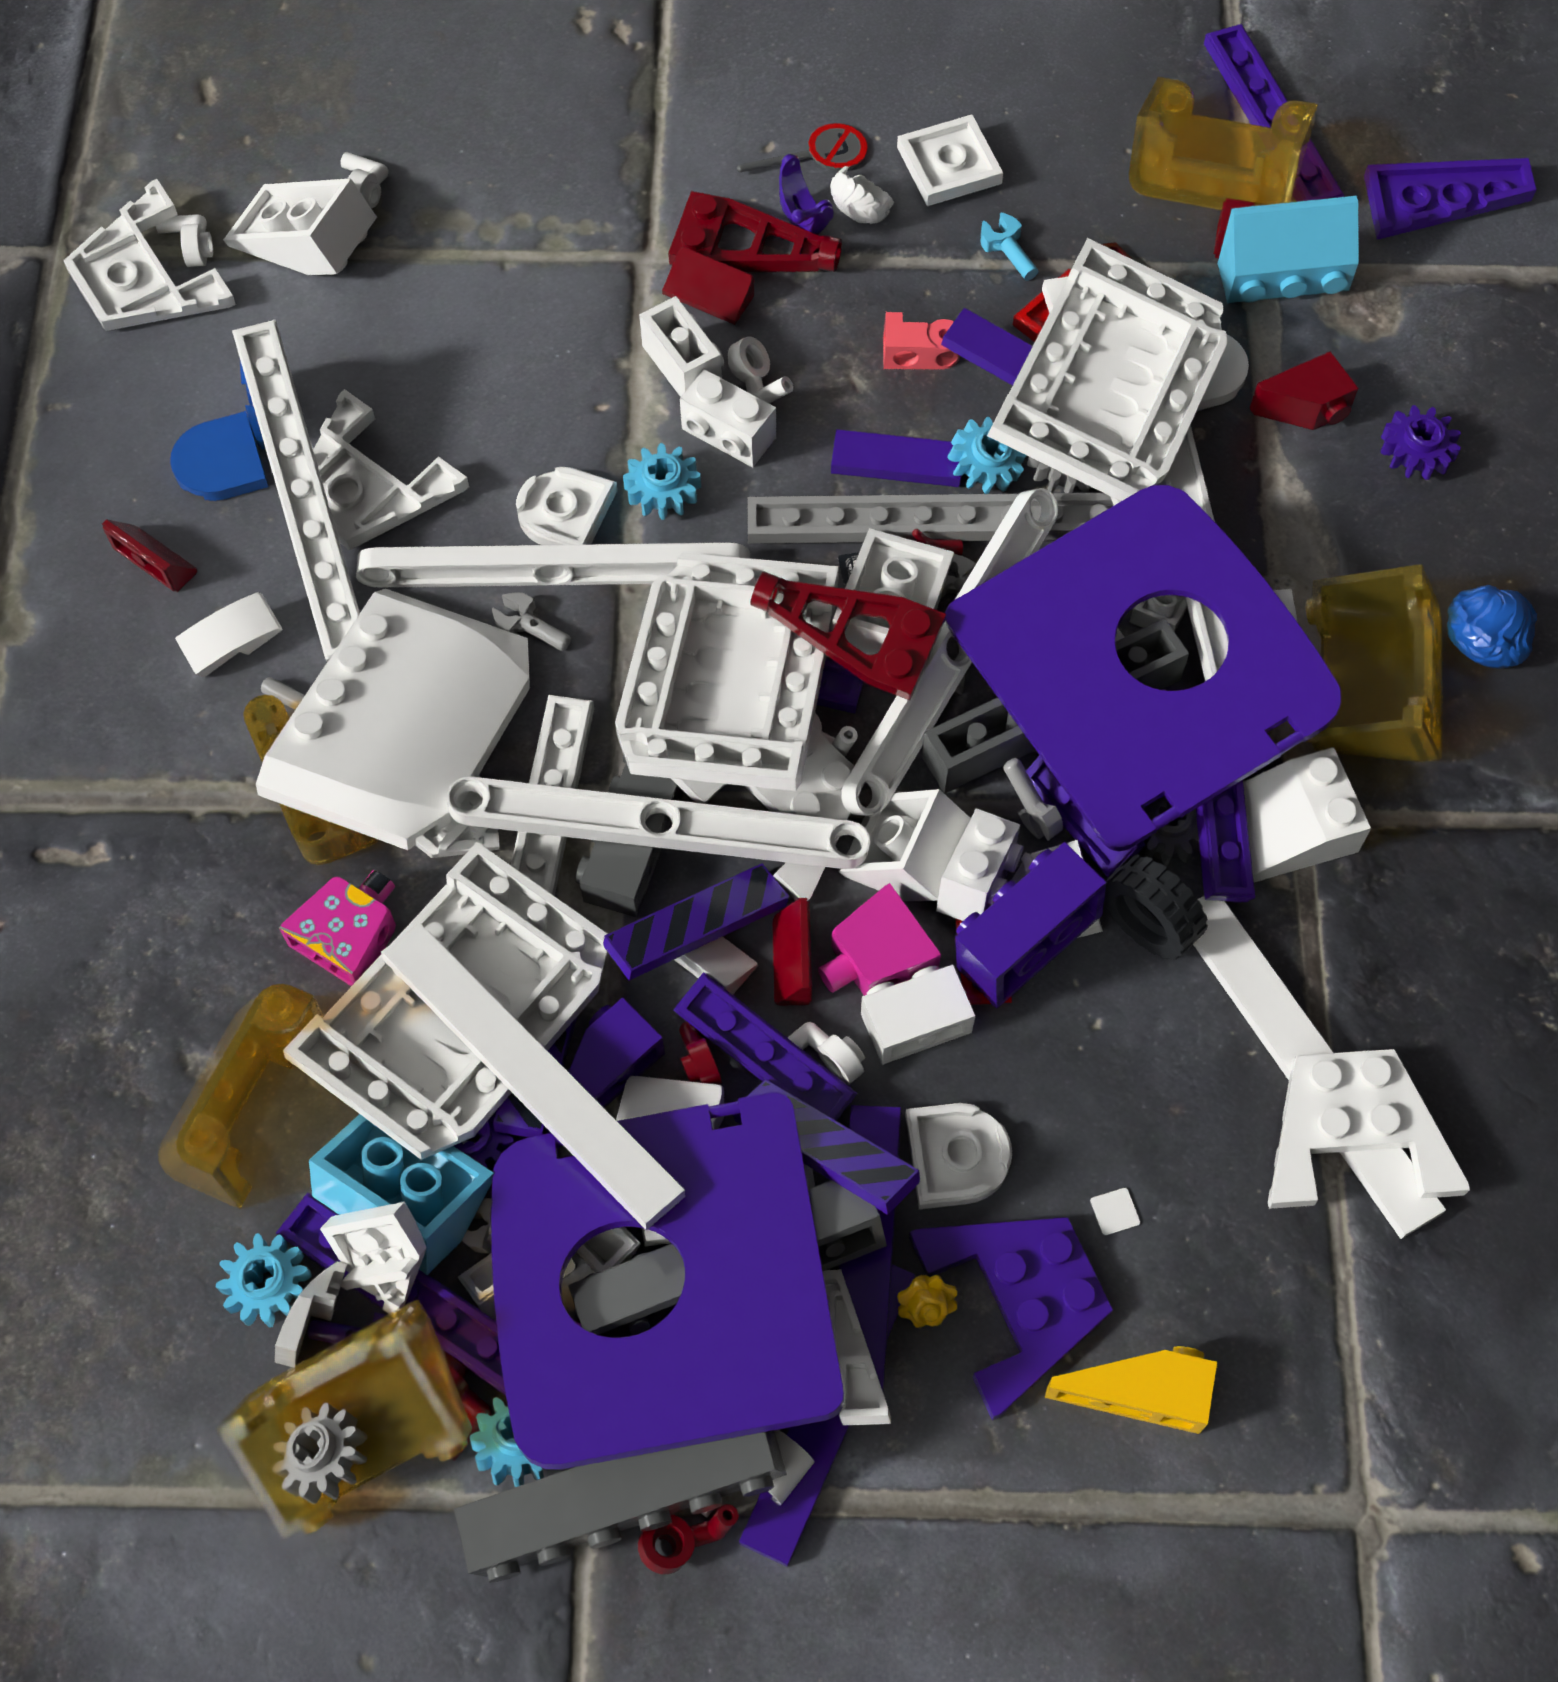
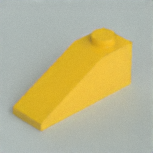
[1045,1346,1217,1434]

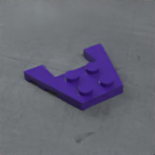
[909,1217,1113,1421]

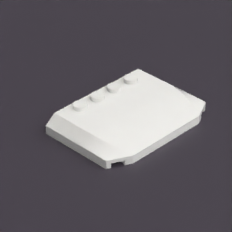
[988,238,1227,501]
[615,552,839,791]
[256,589,530,850]
[283,842,607,1160]

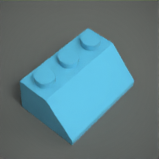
[1217,196,1359,303]
[309,1114,494,1275]

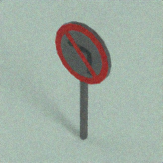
[737,123,868,173]

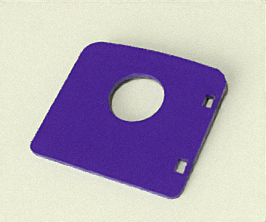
[945,485,1341,851]
[491,1092,845,1469]

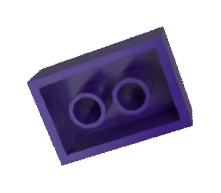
[955,841,1106,1009]

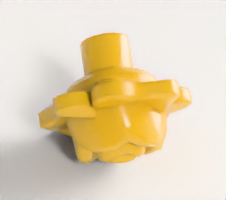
[897,1275,957,1328]

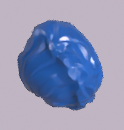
[1447,585,1537,669]

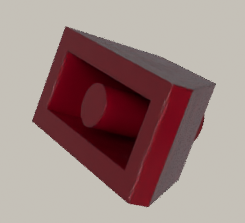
[1250,351,1359,430]

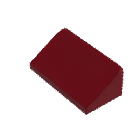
[662,247,754,325]
[102,519,198,592]
[773,898,812,1006]

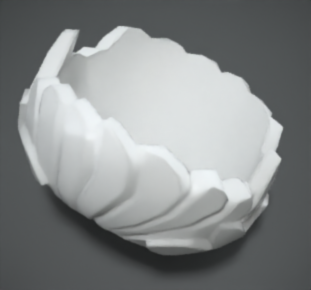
[830,166,894,224]

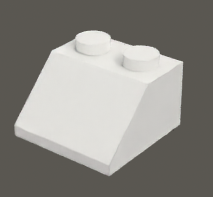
[839,789,971,901]

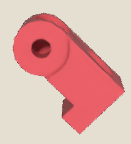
[883,312,960,369]

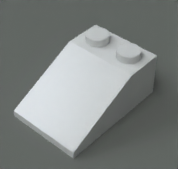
[223,178,377,275]
[831,528,954,655]
[1243,747,1371,882]

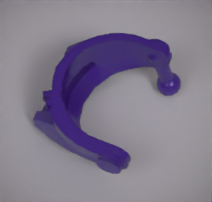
[779,154,834,235]

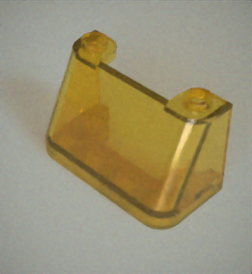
[1129,77,1318,210]
[1305,564,1442,762]
[158,984,324,1209]
[217,1300,472,1539]

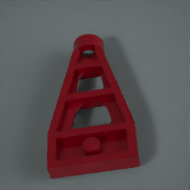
[668,191,842,272]
[750,571,946,701]

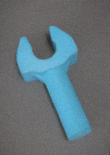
[980,213,1038,281]

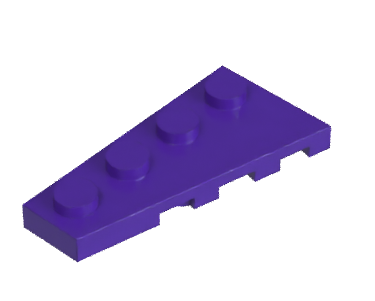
[1364,158,1536,240]

